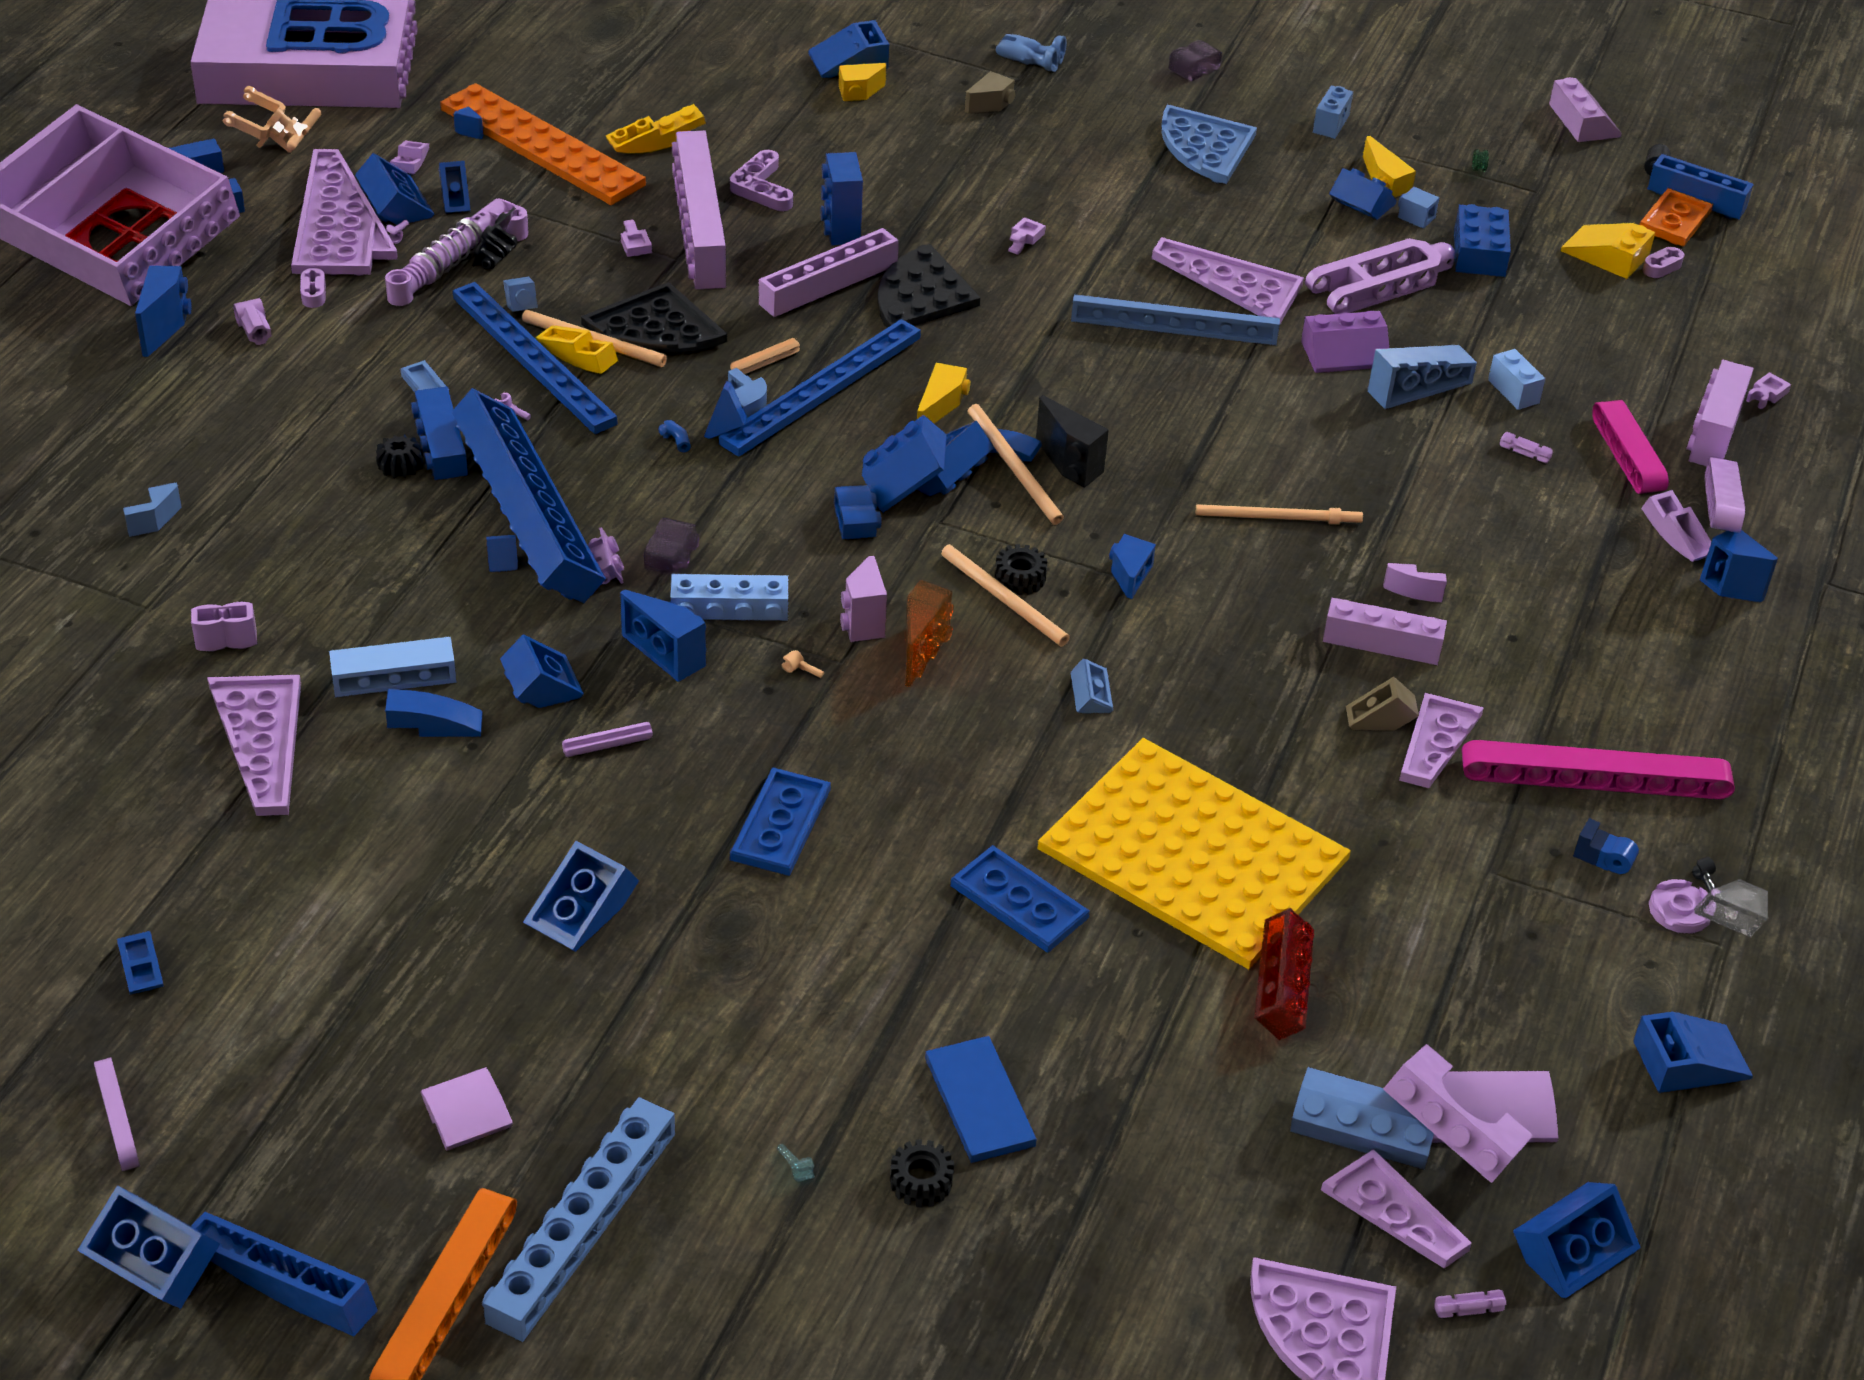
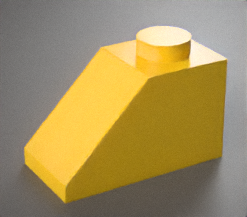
[839,63,886,101]

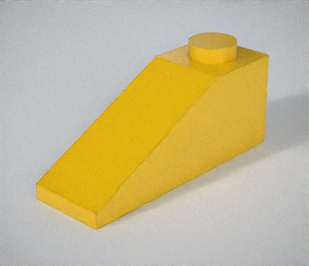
[1363,136,1416,198]
[917,363,970,423]

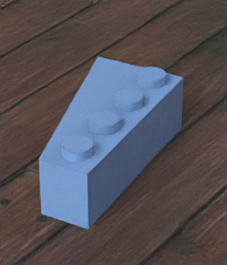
[1368,345,1477,409]

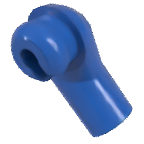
[658,420,691,452]

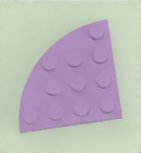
[1250,1257,1396,1380]

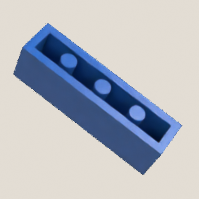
[1647,154,1754,219]
[411,386,468,480]

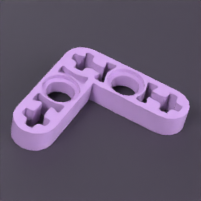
[730,150,793,211]

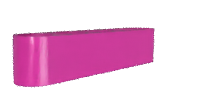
[1592,400,1669,494]

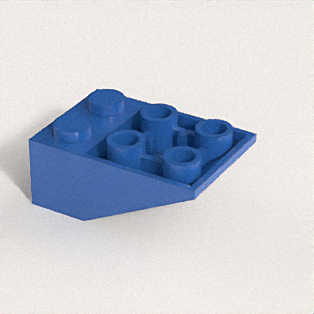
[808,20,889,78]
[1633,1011,1753,1093]

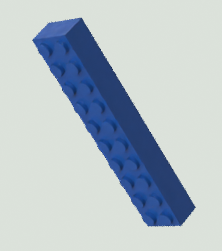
[452,388,606,603]

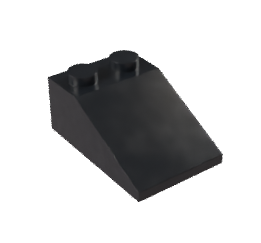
[1036,395,1109,488]

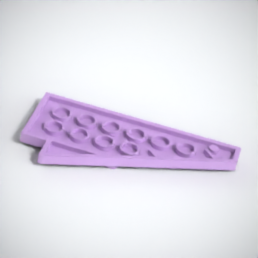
[291,149,397,276]

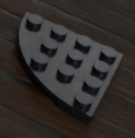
[878,244,981,328]
[581,282,727,353]

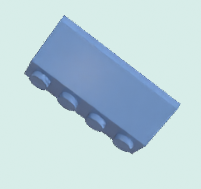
[1290,1067,1434,1170]

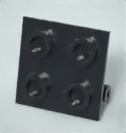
[472,207,517,269]

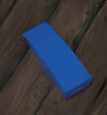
[385,689,483,737]

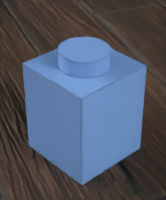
[1398,187,1439,229]
[503,277,538,312]

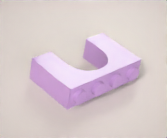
[1383,1044,1533,1183]

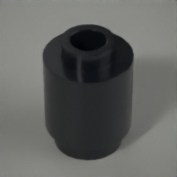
[1644,144,1671,176]

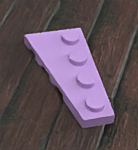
[1399,693,1483,788]

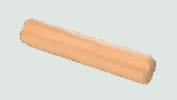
[730,338,800,374]

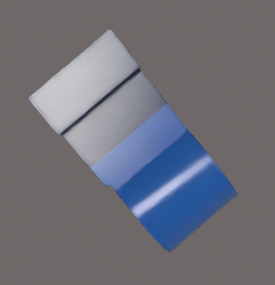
[1573,818,1639,874]

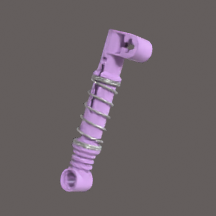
[385,198,528,306]

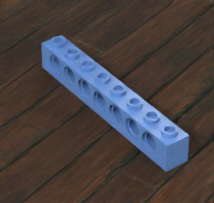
[482,1097,675,1342]

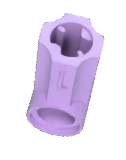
[233,298,272,345]

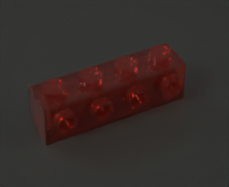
[1254,908,1314,1040]

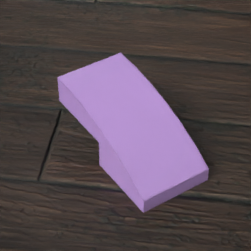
[390,141,429,174]
[1383,563,1447,602]

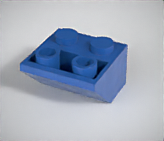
[1329,168,1397,220]
[1700,530,1778,602]

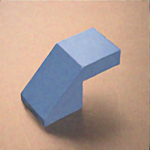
[123,482,182,537]

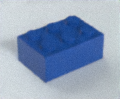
[820,152,863,245]
[1454,204,1511,277]
[77,1185,221,1309]

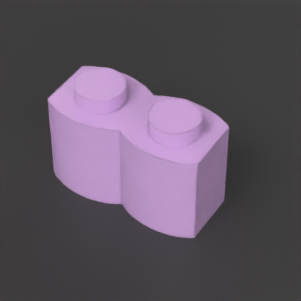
[191,602,257,651]

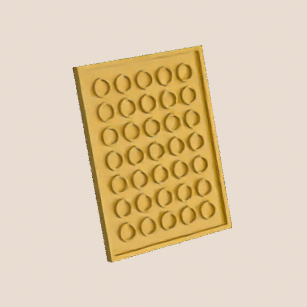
[1037,738,1351,970]

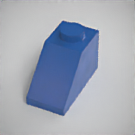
[439,161,471,213]
[1109,534,1156,599]

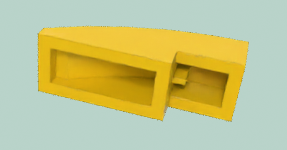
[535,325,618,374]

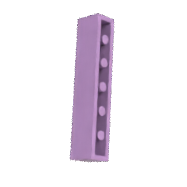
[759,228,898,317]

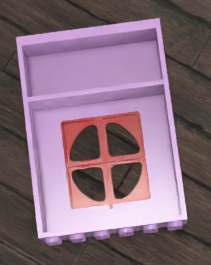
[0,104,240,306]

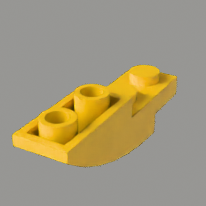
[606,104,706,153]

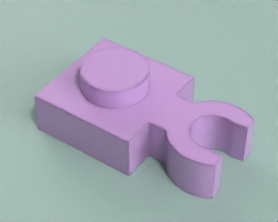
[1746,372,1791,409]

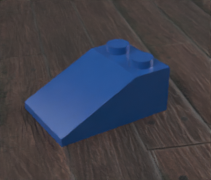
[135,265,191,357]
[620,590,706,682]
[523,841,639,952]

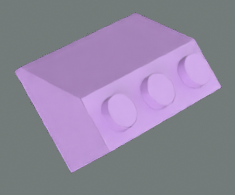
[1549,77,1622,142]

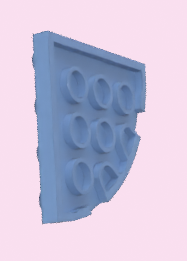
[1161,104,1257,184]

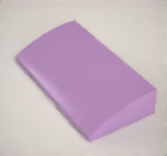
[1432,1071,1558,1143]

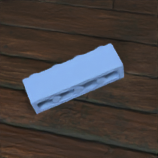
[329,637,456,697]

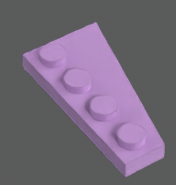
[1321,1149,1472,1268]

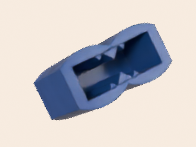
[834,485,881,539]

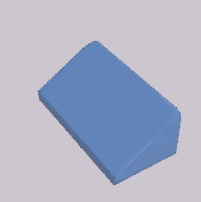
[1071,658,1113,713]

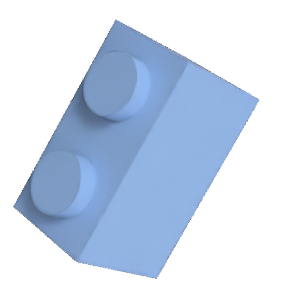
[1488,349,1546,410]

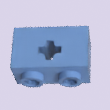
[1313,86,1353,139]

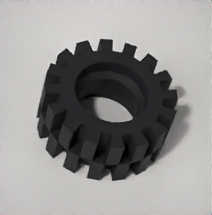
[995,544,1047,595]
[890,1139,954,1208]

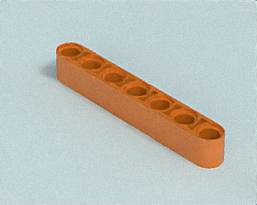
[369,1188,517,1380]

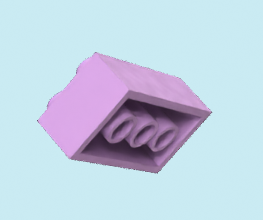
[1686,360,1754,466]

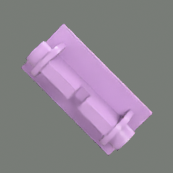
[588,527,624,584]

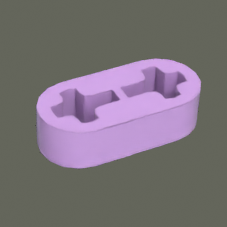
[1642,247,1684,278]
[300,268,326,308]

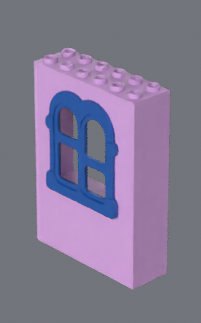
[191,0,417,108]

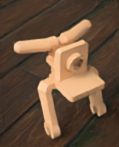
[222,86,322,153]

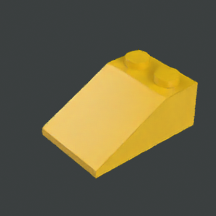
[1561,223,1655,279]

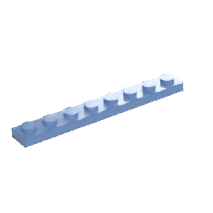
[1071,295,1280,345]

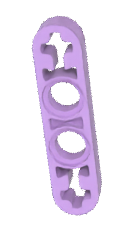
[94,1057,140,1171]

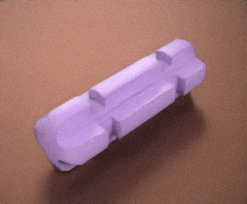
[1500,432,1553,463]
[1434,1290,1506,1318]

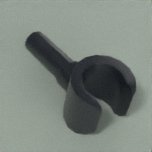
[1692,857,1719,900]

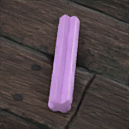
[562,722,652,757]

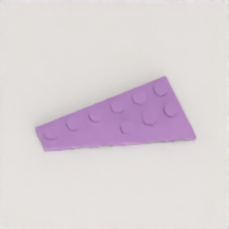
[207,675,301,816]

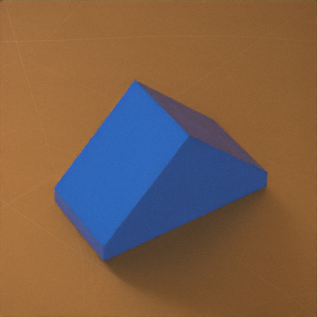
[704,381,747,439]

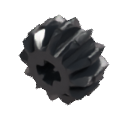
[376,434,423,479]

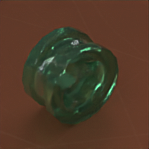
[1472,149,1489,171]

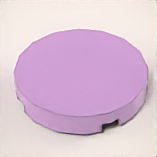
[1649,879,1715,934]

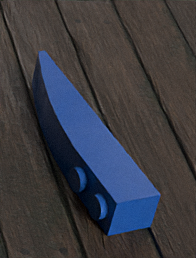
[191,1212,378,1337]

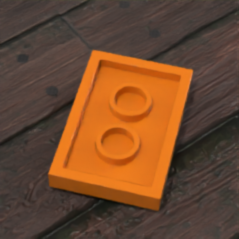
[1640,188,1713,247]

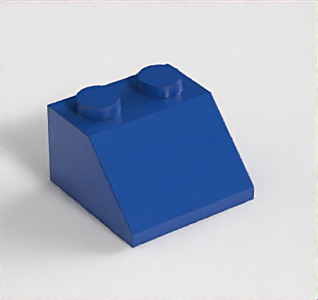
[500,634,584,708]

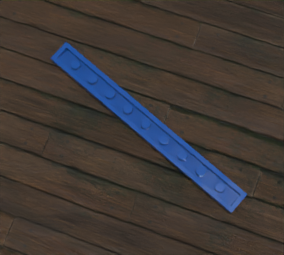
[453,282,618,434]
[719,319,921,457]

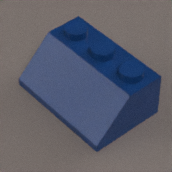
[355,153,434,225]
[862,415,947,512]
[916,420,994,496]
[1513,1182,1641,1298]

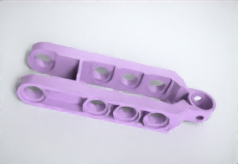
[1305,238,1455,314]

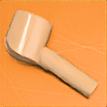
[782,650,824,678]

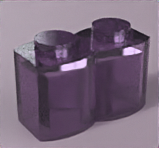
[1169,40,1222,81]
[644,517,700,575]

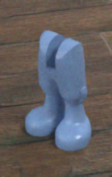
[995,34,1066,72]

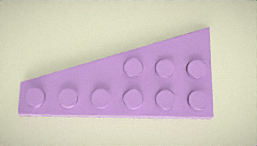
[1152,237,1304,324]

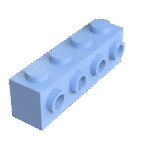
[671,574,788,621]

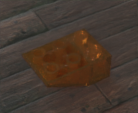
[905,580,954,687]

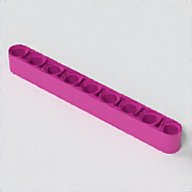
[1462,740,1735,799]

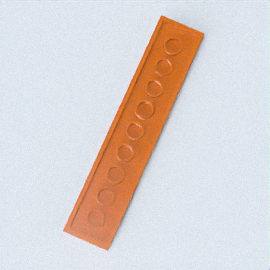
[440,83,646,205]

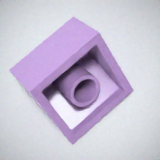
[840,556,887,642]

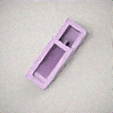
[1641,490,1711,562]

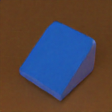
[454,107,483,139]
[486,535,518,572]

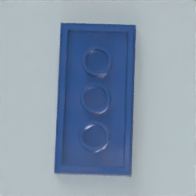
[730,767,831,876]
[950,845,1090,953]
[925,1036,1037,1163]

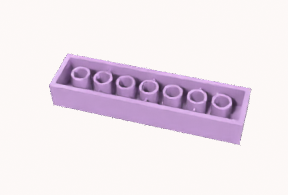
[672,130,726,289]

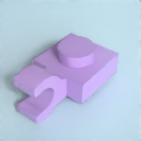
[1008,218,1046,255]
[621,220,652,257]

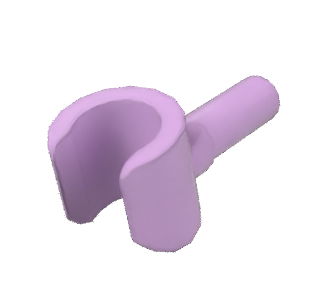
[386,220,409,244]
[495,393,531,420]

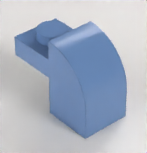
[728,368,767,418]

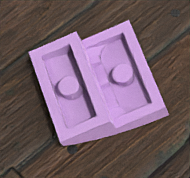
[421,1067,513,1151]

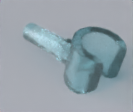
[777,1144,814,1182]

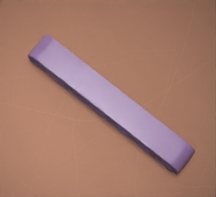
[1704,457,1745,533]

